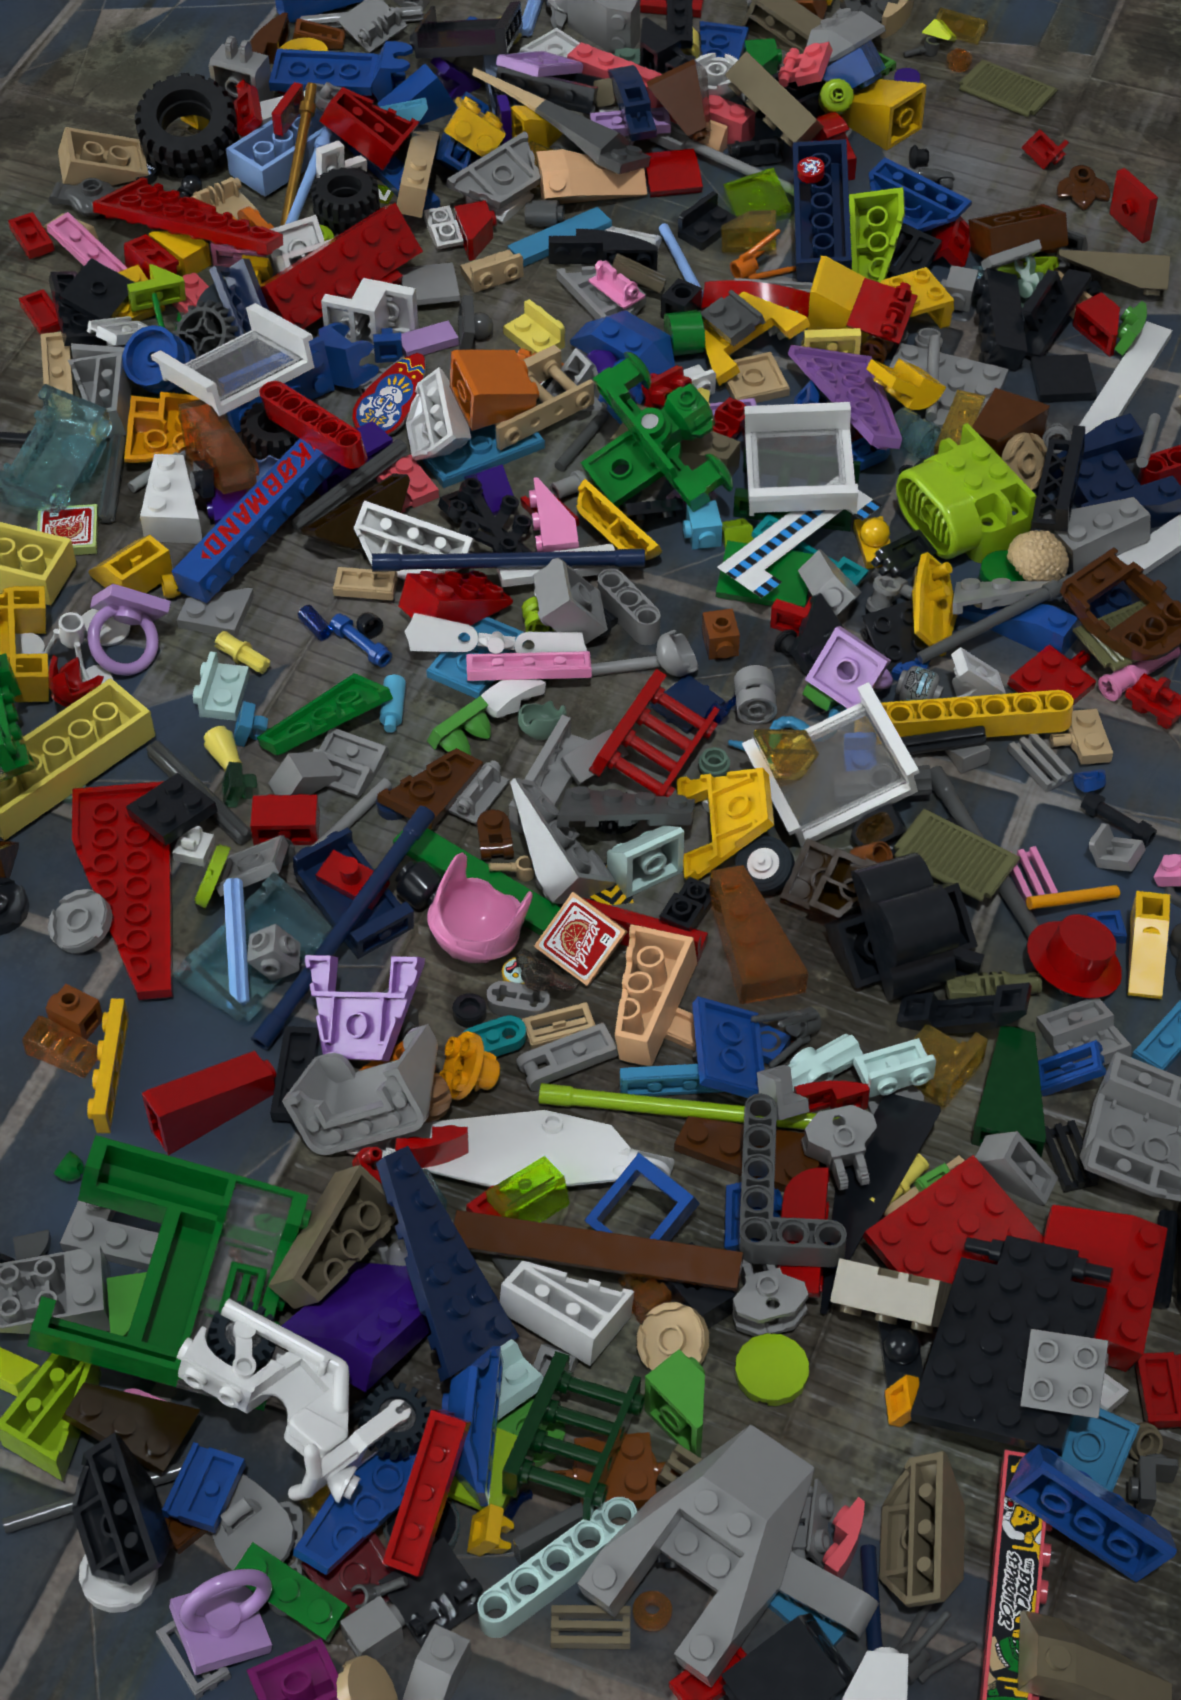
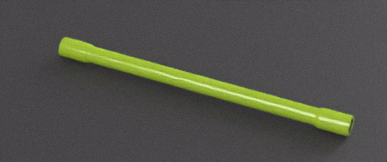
[539,1083,840,1130]

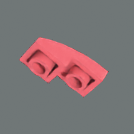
[822,1497,865,1579]

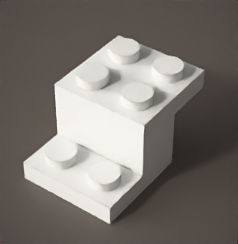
[271,215,332,274]
[321,278,419,354]

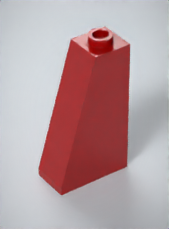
[142,1051,277,1155]

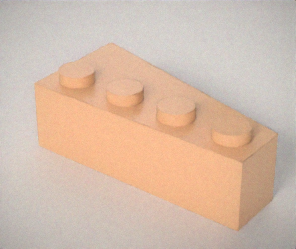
[615,924,697,1066]

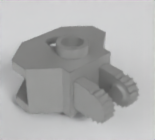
[801,1105,877,1190]
[733,1259,809,1337]

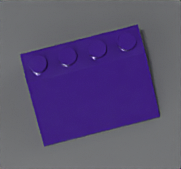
[282,1262,431,1392]

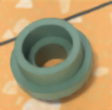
[698,747,730,777]

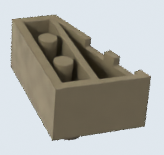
[741,0,822,54]

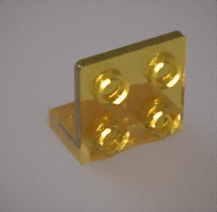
[913,1025,988,1108]

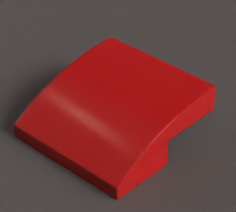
[644,148,703,197]

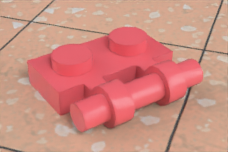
[778,42,833,87]

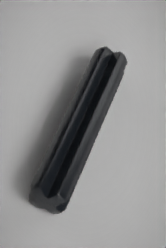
[900,726,987,755]
[1153,1209,1179,1309]

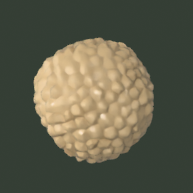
[1007,530,1069,581]

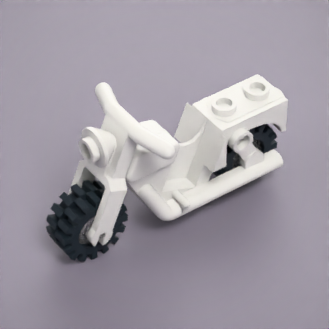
[177,1298,431,1503]

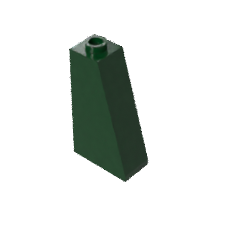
[971,1025,1046,1157]

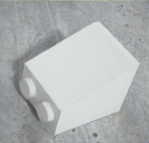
[842,1647,908,1700]

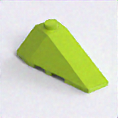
[849,187,905,283]

